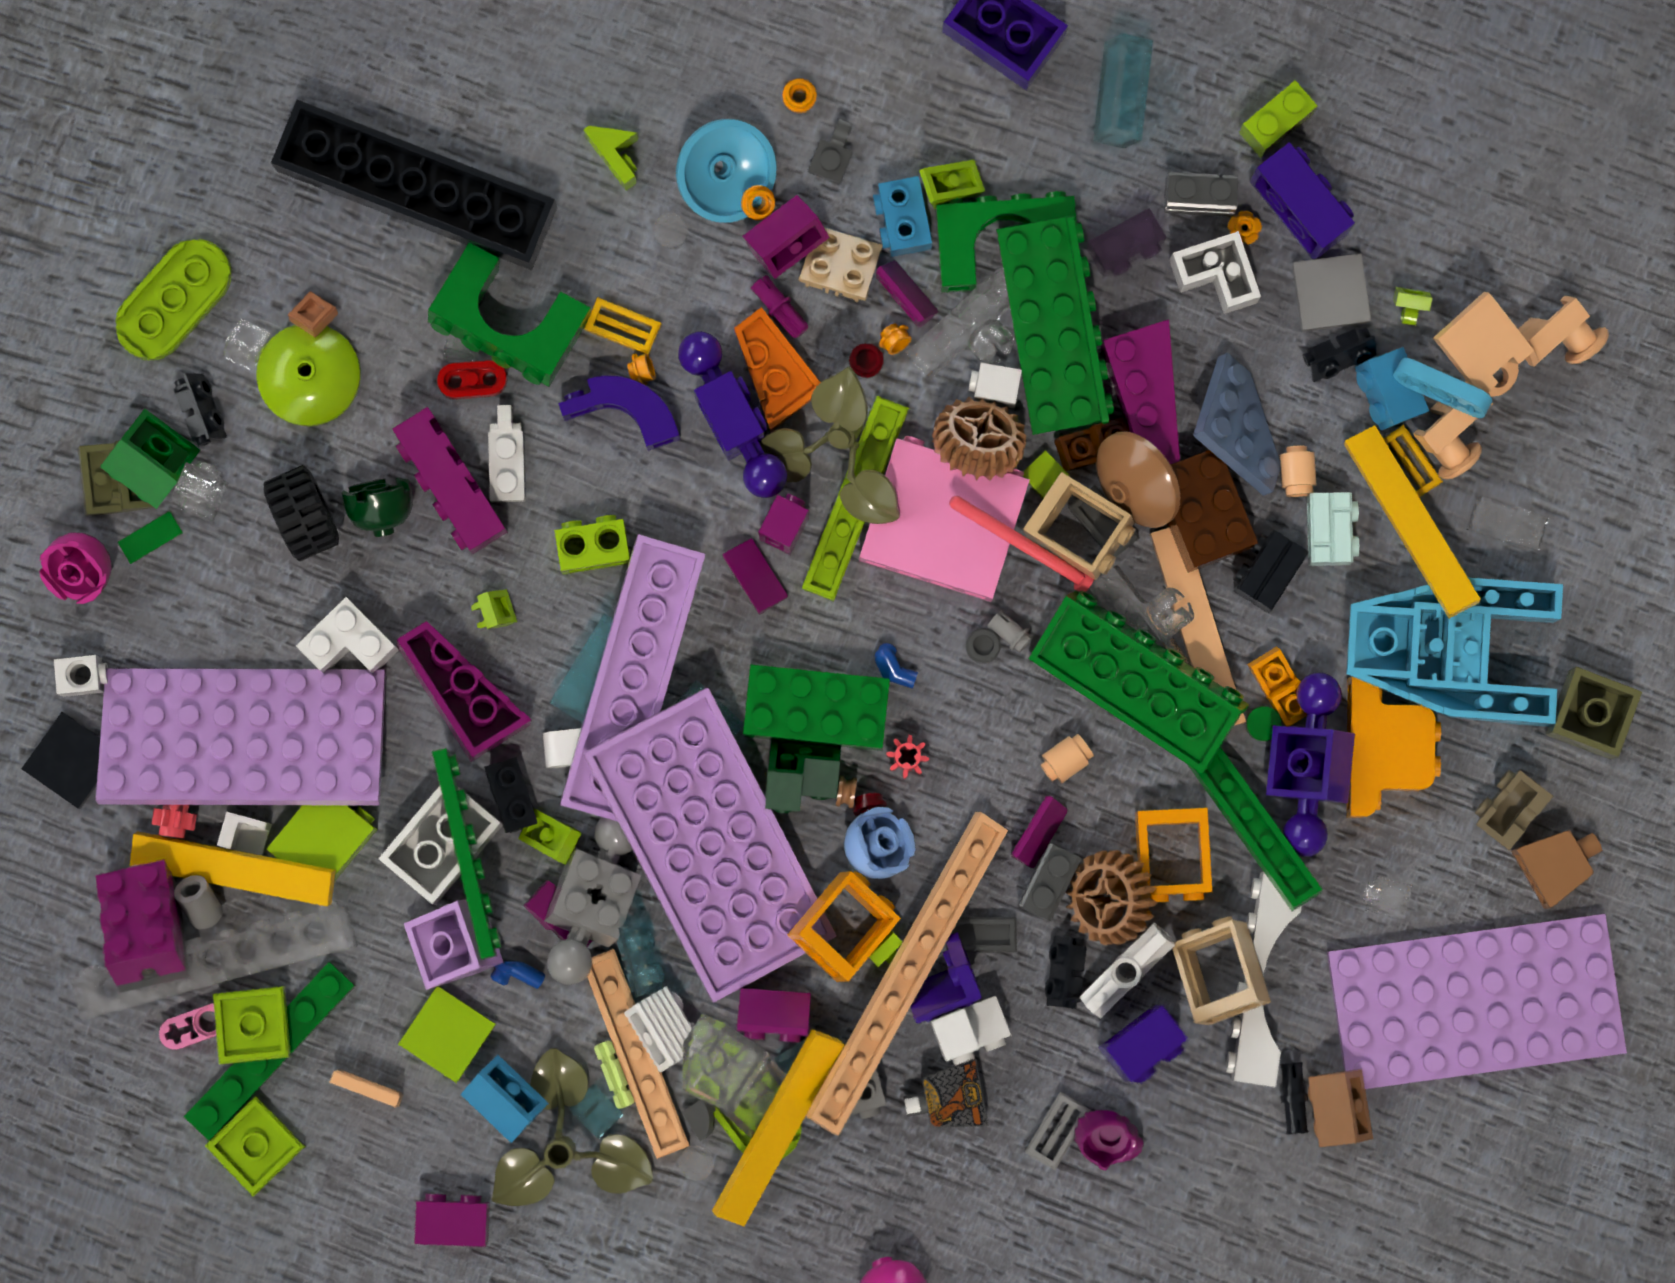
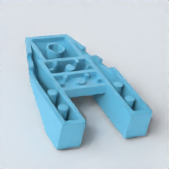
[1346,577,1563,727]

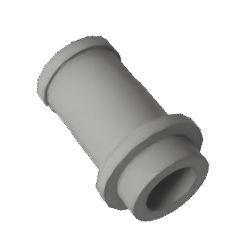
[987,609,1033,653]

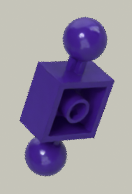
[678,331,787,498]
[1266,673,1355,857]

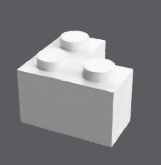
[1169,231,1261,314]
[296,597,399,673]
[930,996,1011,1065]

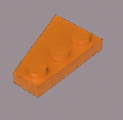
[734,307,821,432]

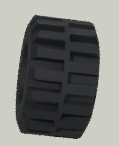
[263,465,339,562]

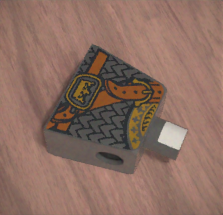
[903,1059,988,1127]

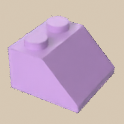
[404,899,504,990]

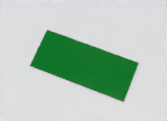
[117,511,182,564]

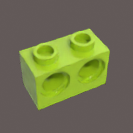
[554,515,630,575]

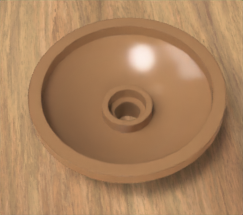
[1096,431,1180,528]

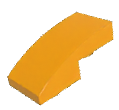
[1247,646,1307,726]

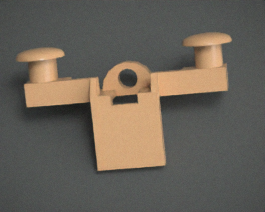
[1413,292,1609,480]

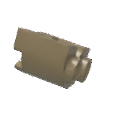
[1474,770,1553,851]

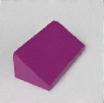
[876,261,938,328]
[722,538,788,615]
[1011,796,1068,868]

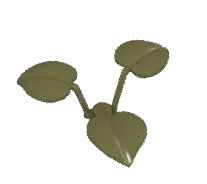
[759,367,900,524]
[492,1048,653,1206]

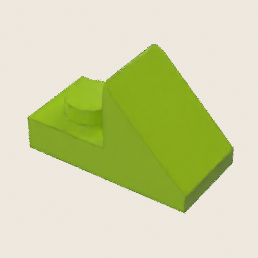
[583,126,638,191]
[919,160,985,210]
[518,808,581,865]

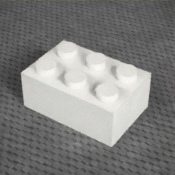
[378,786,503,905]

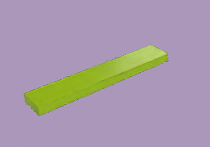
[802,396,909,602]

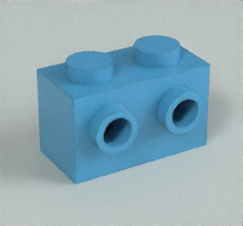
[873,176,932,257]
[1355,347,1429,431]
[460,1055,549,1143]

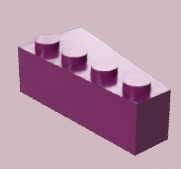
[1100,319,1180,465]
[392,407,508,554]
[396,621,532,762]

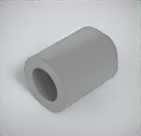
[174,875,223,929]

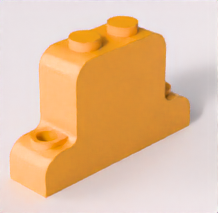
[1346,677,1441,818]

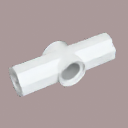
[1079,923,1175,1018]

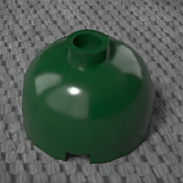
[341,478,413,537]

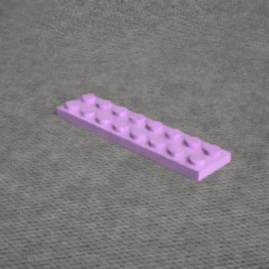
[559,534,705,821]

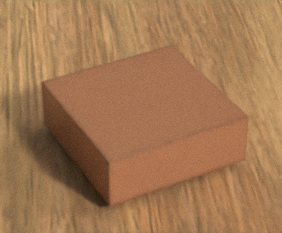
[288,291,338,338]

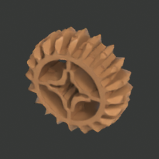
[932,396,1027,481]
[1065,850,1158,945]

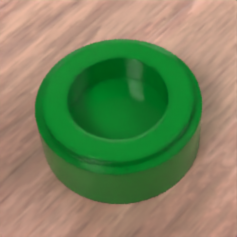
[1246,706,1282,742]

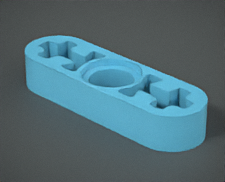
[1393,358,1493,418]

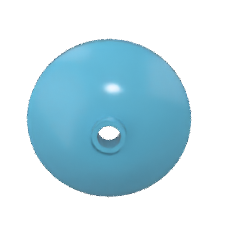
[676,119,776,223]

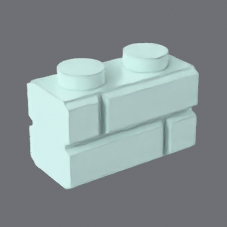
[1307,492,1360,566]

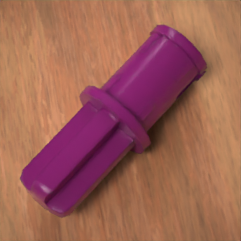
[751,275,808,338]

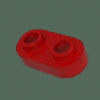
[437,360,507,399]

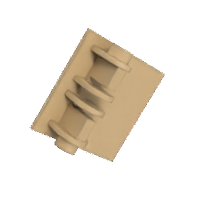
[799,228,882,303]

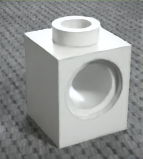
[968,362,1022,409]
[54,655,108,697]

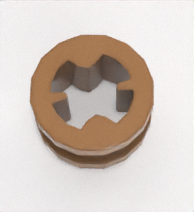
[836,775,857,808]

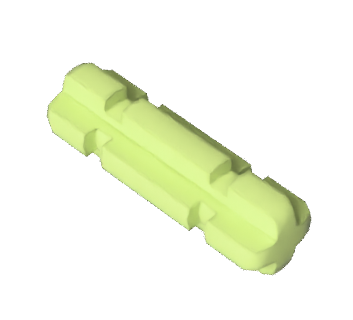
[594,1040,634,1109]

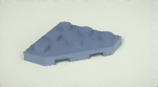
[1193,353,1280,496]

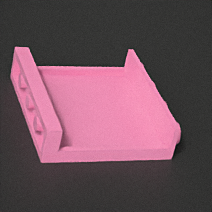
[859,436,1030,602]

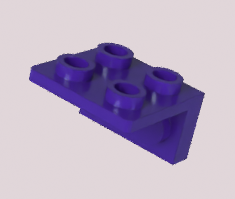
[910,932,982,1023]

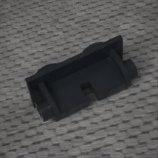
[1303,327,1377,382]
[173,373,227,447]
[484,757,538,833]
[1045,936,1087,1009]

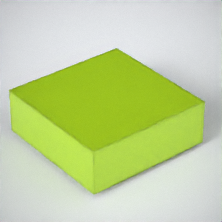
[1023,450,1069,499]

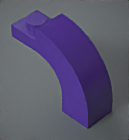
[558,376,680,451]

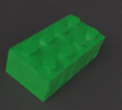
[743,664,890,751]

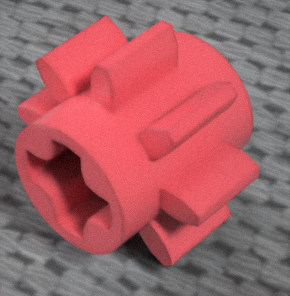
[886,735,929,779]
[151,805,197,839]

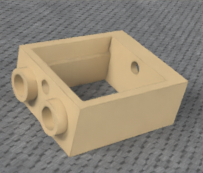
[1023,472,1135,580]
[1172,917,1271,1025]

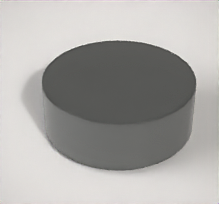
[966,628,1001,664]

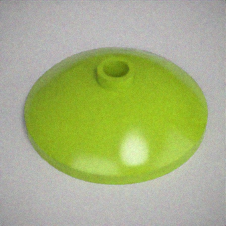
[256,325,361,426]

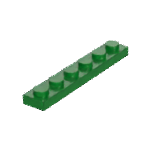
[432,748,501,960]
[1187,748,1323,912]
[184,962,356,1141]

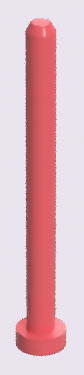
[949,496,1094,592]

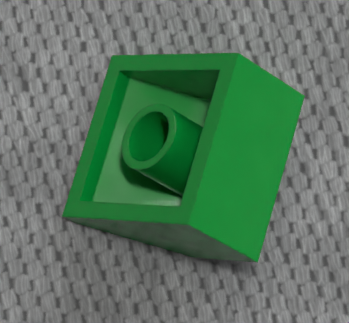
[100,408,201,509]

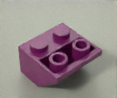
[737,988,811,1042]

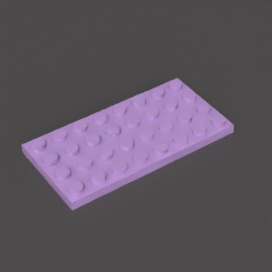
[96,668,386,805]
[582,687,837,1003]
[1327,914,1627,1089]

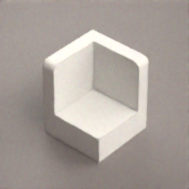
[217,812,272,856]

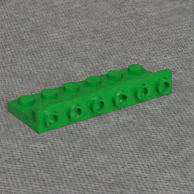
[996,215,1114,435]
[1028,591,1249,774]

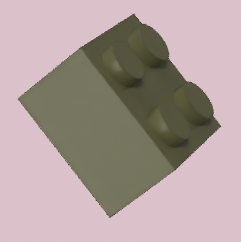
[1545,667,1642,760]

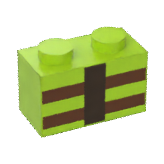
[1239,80,1318,158]

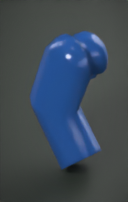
[875,643,918,689]
[491,961,545,989]

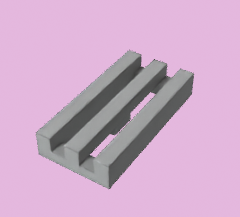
[1024,1092,1091,1170]

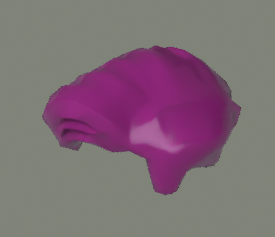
[1073,1110,1144,1171]

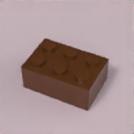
[1167,450,1258,573]

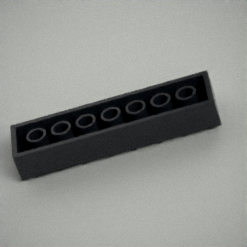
[271,99,557,270]

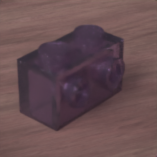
[1086,208,1167,278]

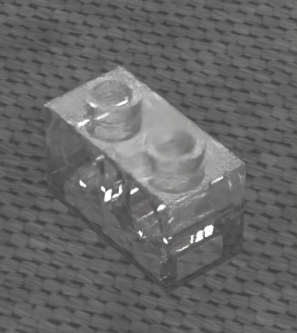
[170,460,229,522]

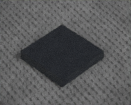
[22,712,100,809]

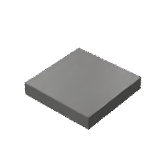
[1292,253,1371,332]

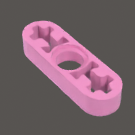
[159,1003,216,1049]

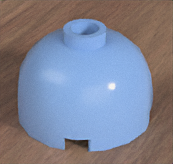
[844,807,915,879]

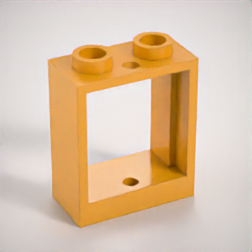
[1135,808,1212,902]
[787,871,901,982]

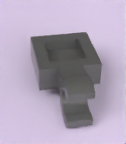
[808,119,853,185]

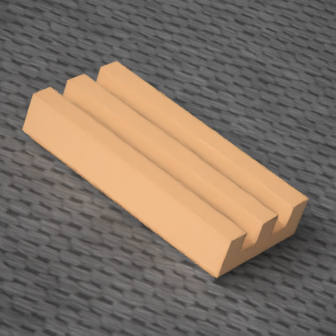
[329,1069,403,1107]

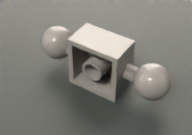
[544,817,641,985]

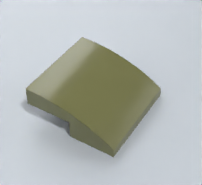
[78,440,154,516]

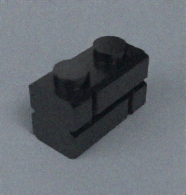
[1233,530,1309,613]

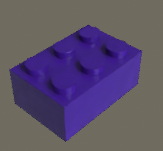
[942,0,1068,90]
[1250,142,1355,260]
[1098,1005,1188,1084]

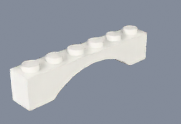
[1226,871,1301,1087]

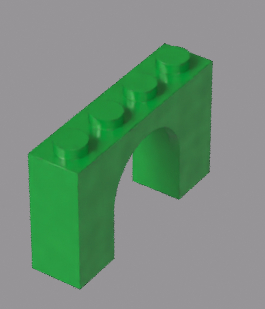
[935,191,1076,293]
[428,242,591,387]

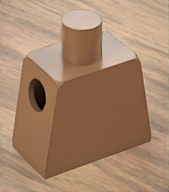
[1511,830,1603,909]

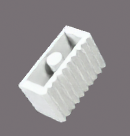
[624,986,703,1072]

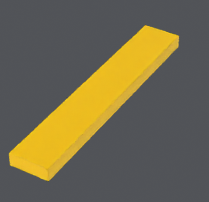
[1344,425,1481,619]
[130,831,335,907]
[712,1029,845,1227]

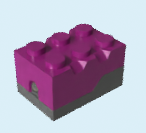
[95,860,189,993]

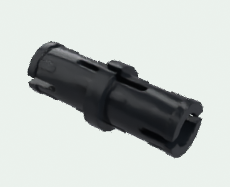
[1280,1062,1309,1135]

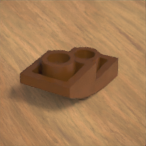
[1054,417,1129,472]

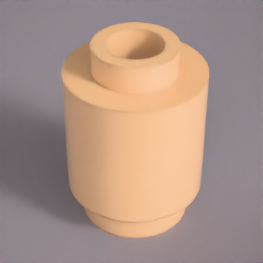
[1280,446,1317,497]
[1040,734,1094,783]

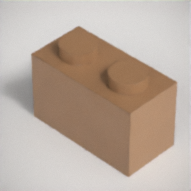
[1308,1069,1373,1147]

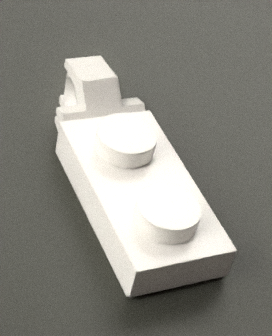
[488,405,526,503]

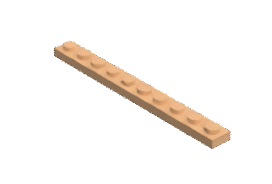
[805,812,1008,1136]

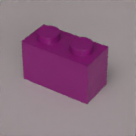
[742,195,830,279]
[758,493,809,555]
[414,1193,490,1247]

